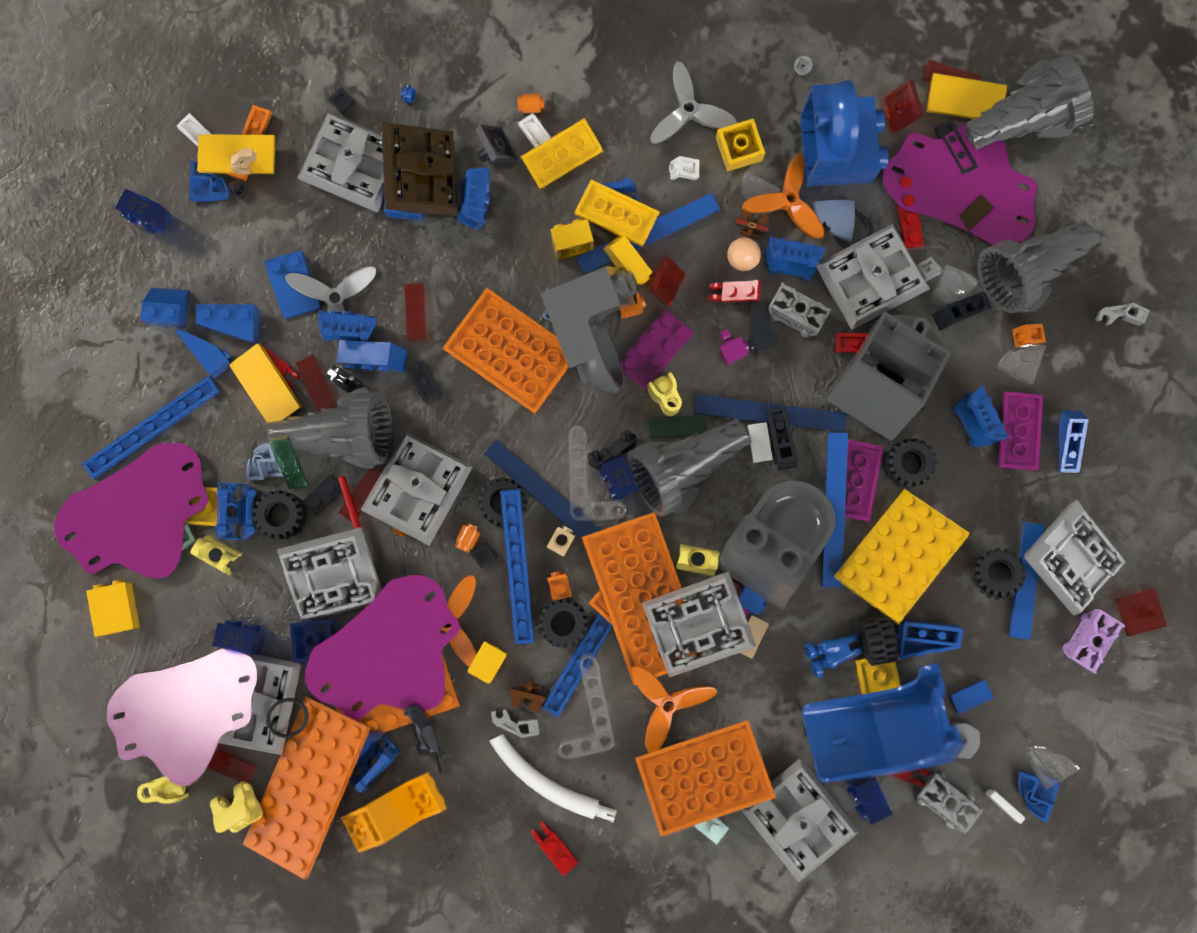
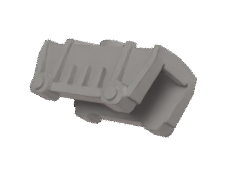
[768,282,831,338]
[916,771,983,834]

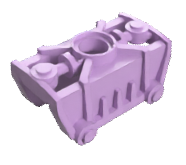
[1062,609,1125,674]

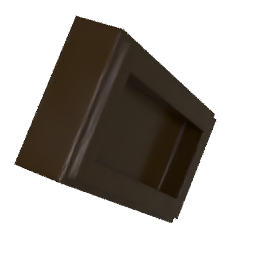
[959,194,994,234]

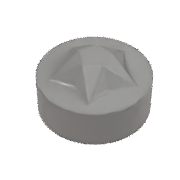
[794,56,813,75]

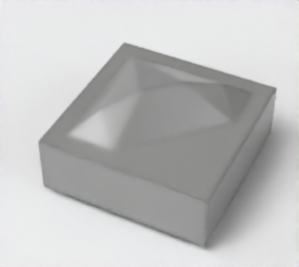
[917,257,942,282]

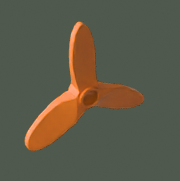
[742,153,824,239]
[441,575,477,667]
[631,666,717,753]

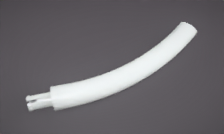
[489,734,617,822]

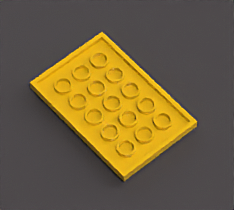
[834,489,970,625]

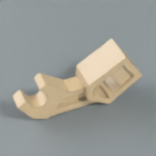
[231,149,256,174]

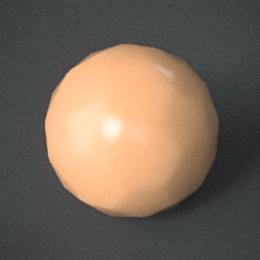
[727,237,761,271]

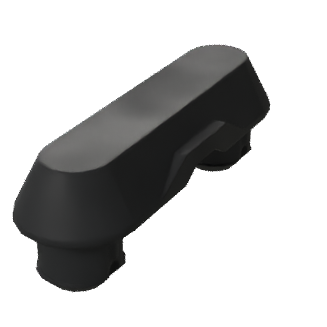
[587,430,637,469]

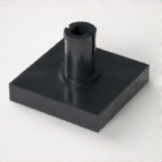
[475,125,518,163]

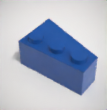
[196,304,260,345]
[337,340,408,373]
[897,618,963,660]

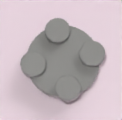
[950,721,980,759]

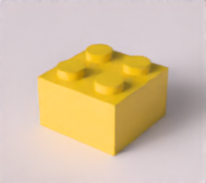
[716,118,765,172]
[550,218,594,261]

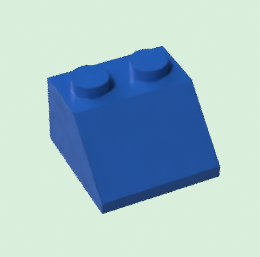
[140,288,190,328]

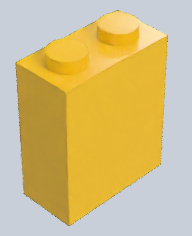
[603,235,653,285]
[86,579,140,637]

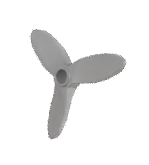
[650,61,737,144]
[285,266,376,348]

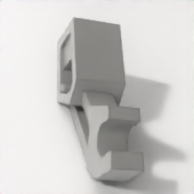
[1095,303,1150,326]
[491,709,540,738]

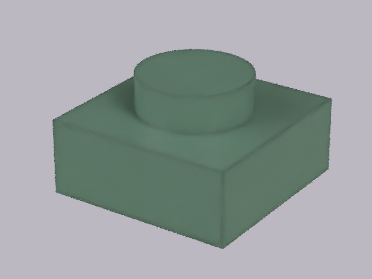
[182,524,197,550]

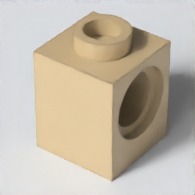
[547,526,575,557]

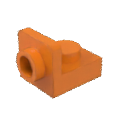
[619,293,646,319]
[1012,324,1046,347]
[547,571,572,601]

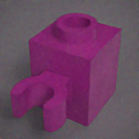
[718,329,749,367]

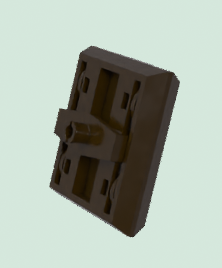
[381,122,458,217]

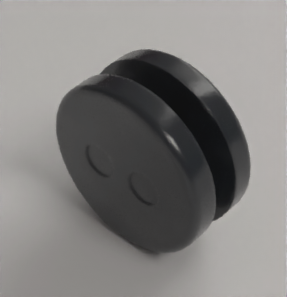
[324,364,362,393]

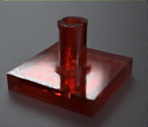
[882,80,925,132]
[647,255,686,307]
[1115,589,1167,636]

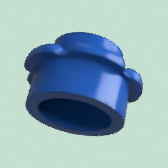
[401,85,416,103]

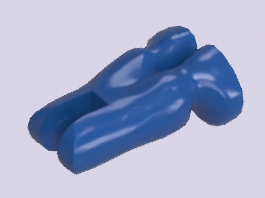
[804,633,864,679]

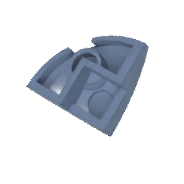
[814,200,855,241]
[246,442,288,481]

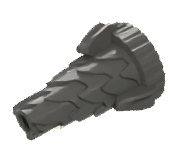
[964,55,1094,151]
[977,220,1100,313]
[266,388,393,469]
[626,419,751,517]

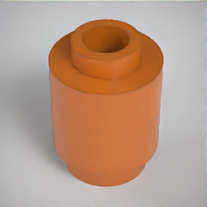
[518,93,545,113]
[455,523,480,553]

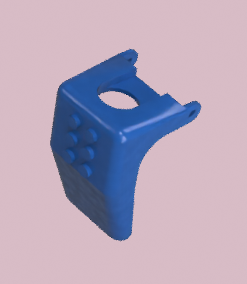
[802,664,964,782]

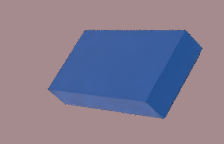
[949,680,994,714]

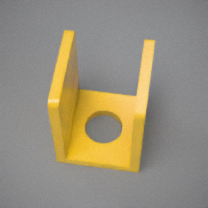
[468,641,508,684]

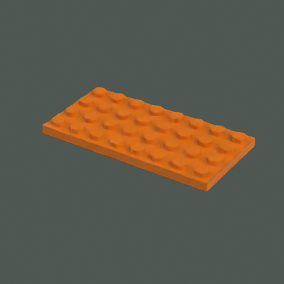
[582,512,702,685]
[243,696,371,879]

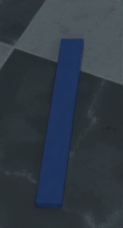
[693,394,847,433]
[484,440,601,539]

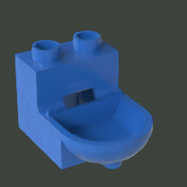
[800,80,888,186]

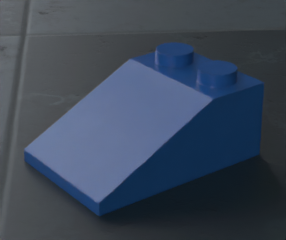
[265,250,321,319]

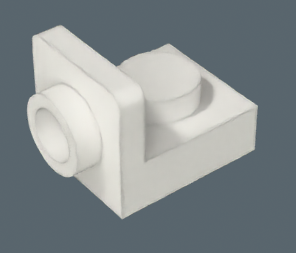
[669,156,699,180]

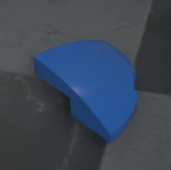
[189,161,229,202]
[1018,771,1060,823]

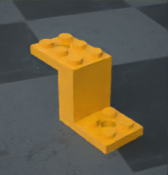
[341,772,447,853]

